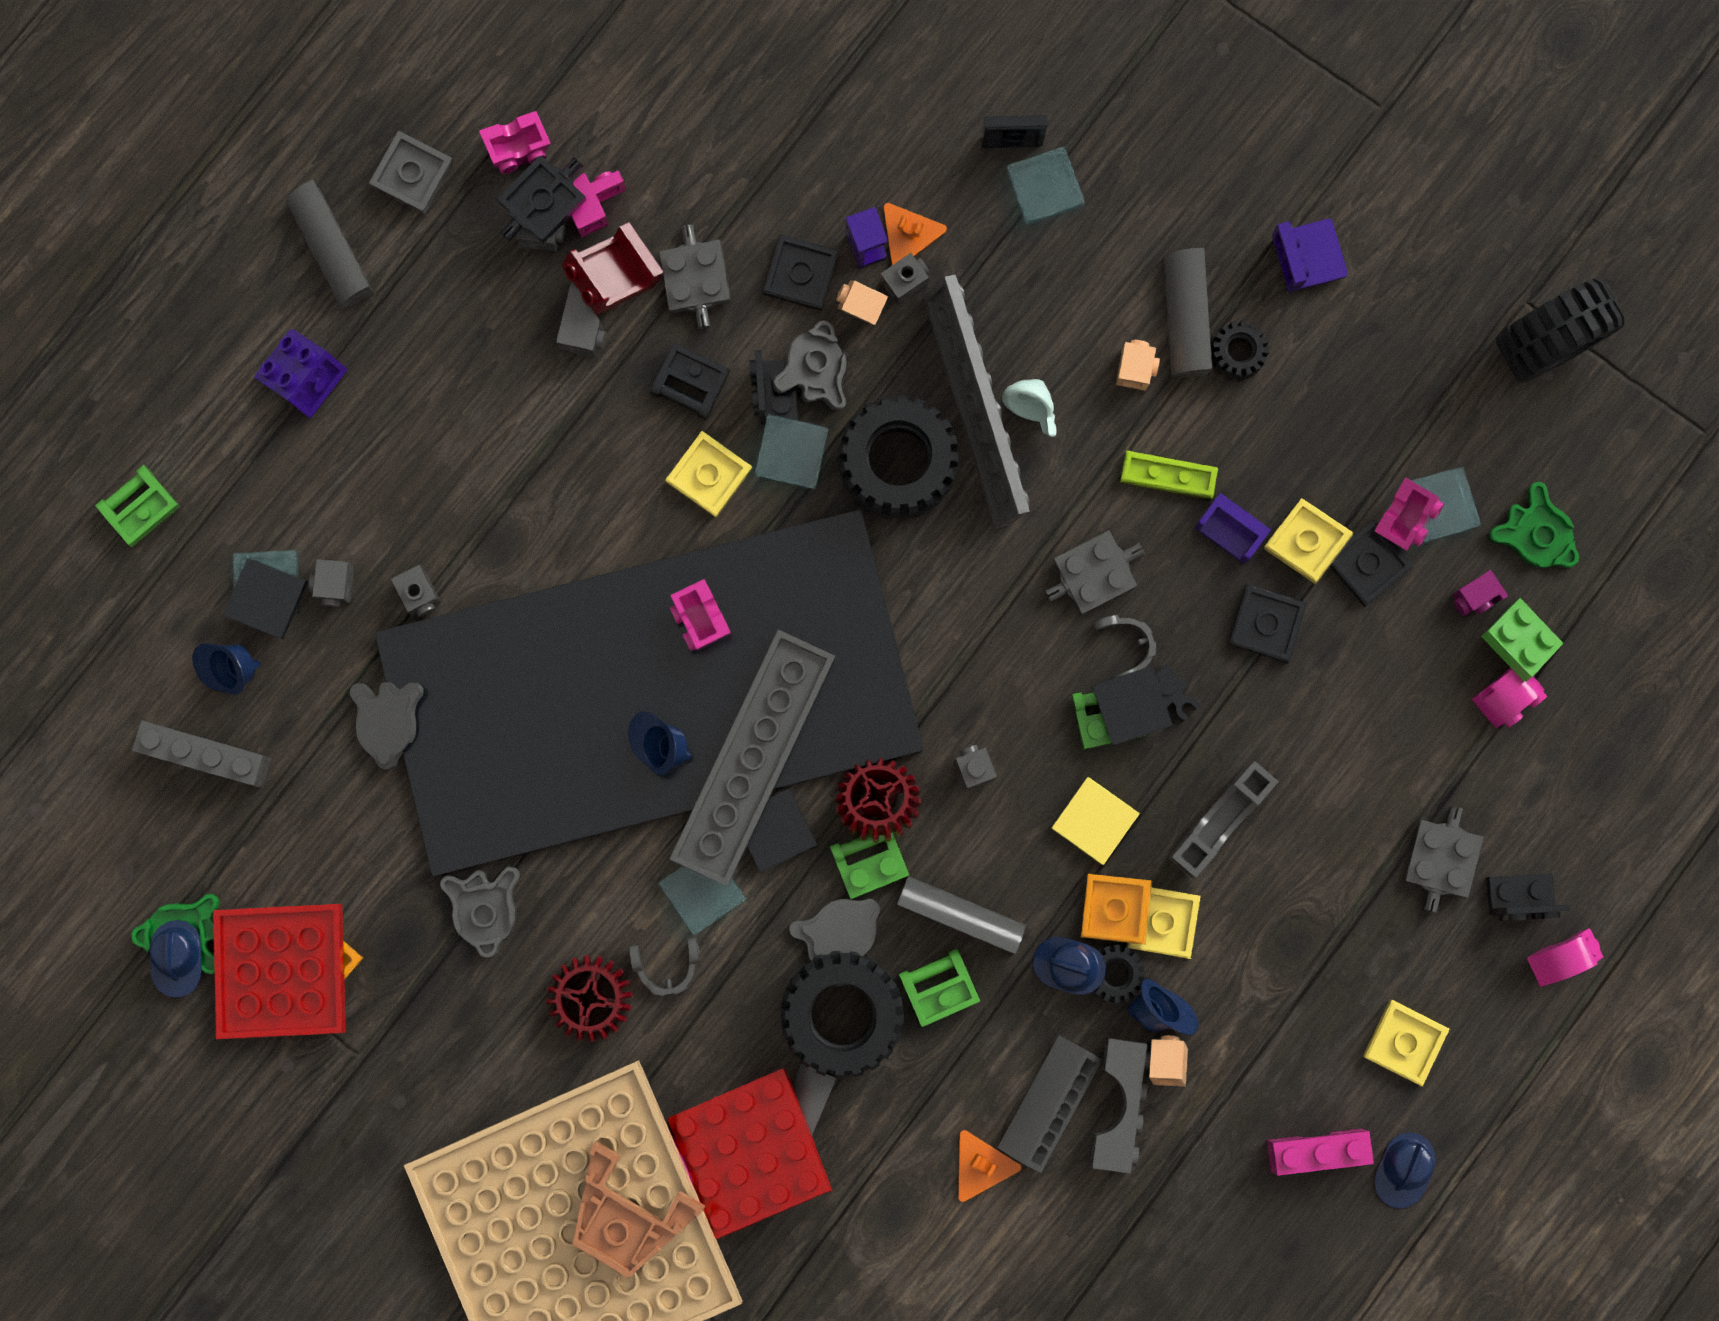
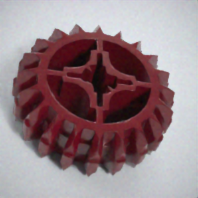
[835,758,921,843]
[546,955,633,1042]

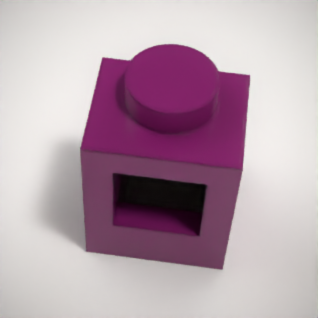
[1452,570,1508,616]

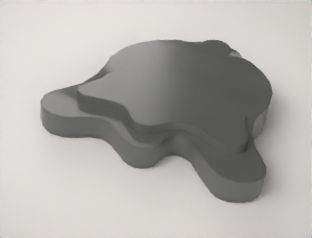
[771,321,847,411]
[350,682,424,769]
[440,867,520,958]
[789,899,880,987]

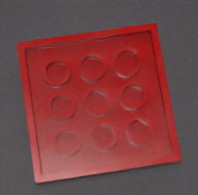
[213,904,346,1039]
[668,1068,833,1240]

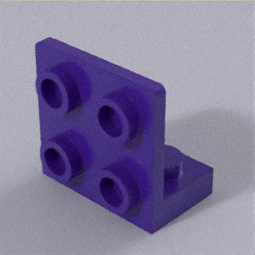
[1272,218,1348,293]
[254,329,348,418]

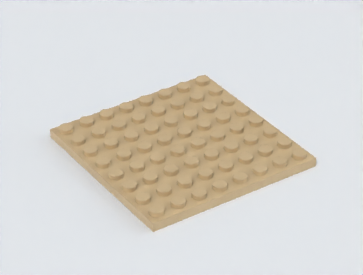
[404,1060,743,1321]

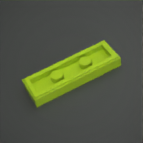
[1120,450,1218,500]

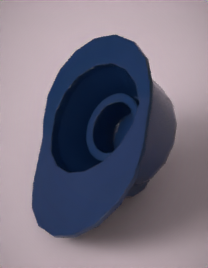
[192,643,260,695]
[628,711,692,775]
[149,920,202,998]
[1033,937,1106,995]
[1128,979,1199,1035]
[1374,1132,1436,1209]

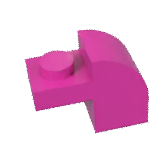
[571,171,626,238]
[1527,928,1603,987]

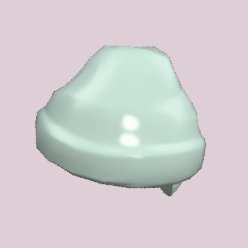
[1002,379,1057,437]

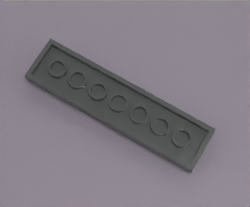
[923,274,1030,530]
[670,630,835,887]

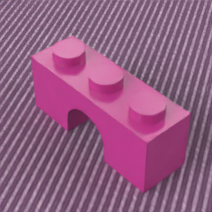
[1267,1129,1374,1176]

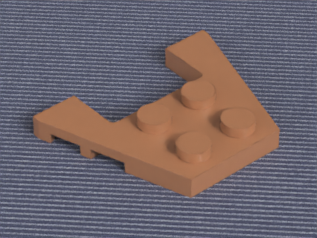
[572,1141,706,1278]

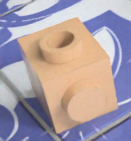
[836,280,888,325]
[1116,340,1160,391]
[1149,1035,1188,1087]

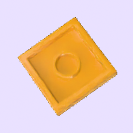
[1081,874,1152,945]

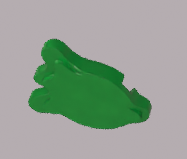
[1489,482,1579,569]
[131,894,220,974]

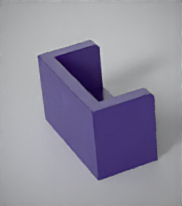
[846,207,887,269]
[1194,493,1271,564]

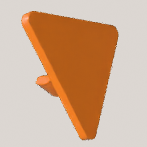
[884,203,947,265]
[958,1130,1021,1202]

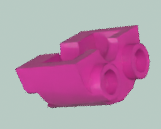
[479,111,551,174]
[1375,477,1444,550]
[670,579,731,651]
[1471,667,1547,728]

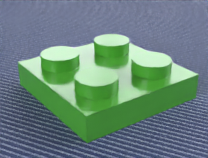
[1481,598,1564,682]

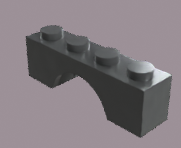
[132,720,272,788]
[1167,761,1279,879]
[1089,1037,1151,1174]

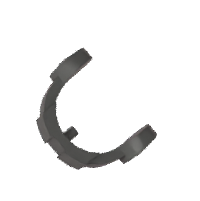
[1093,615,1156,679]
[630,937,700,996]

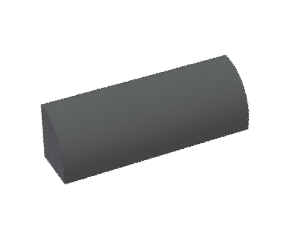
[286,179,374,311]
[1163,248,1212,378]
[896,876,1026,954]
[997,1035,1102,1173]
[792,1063,836,1135]

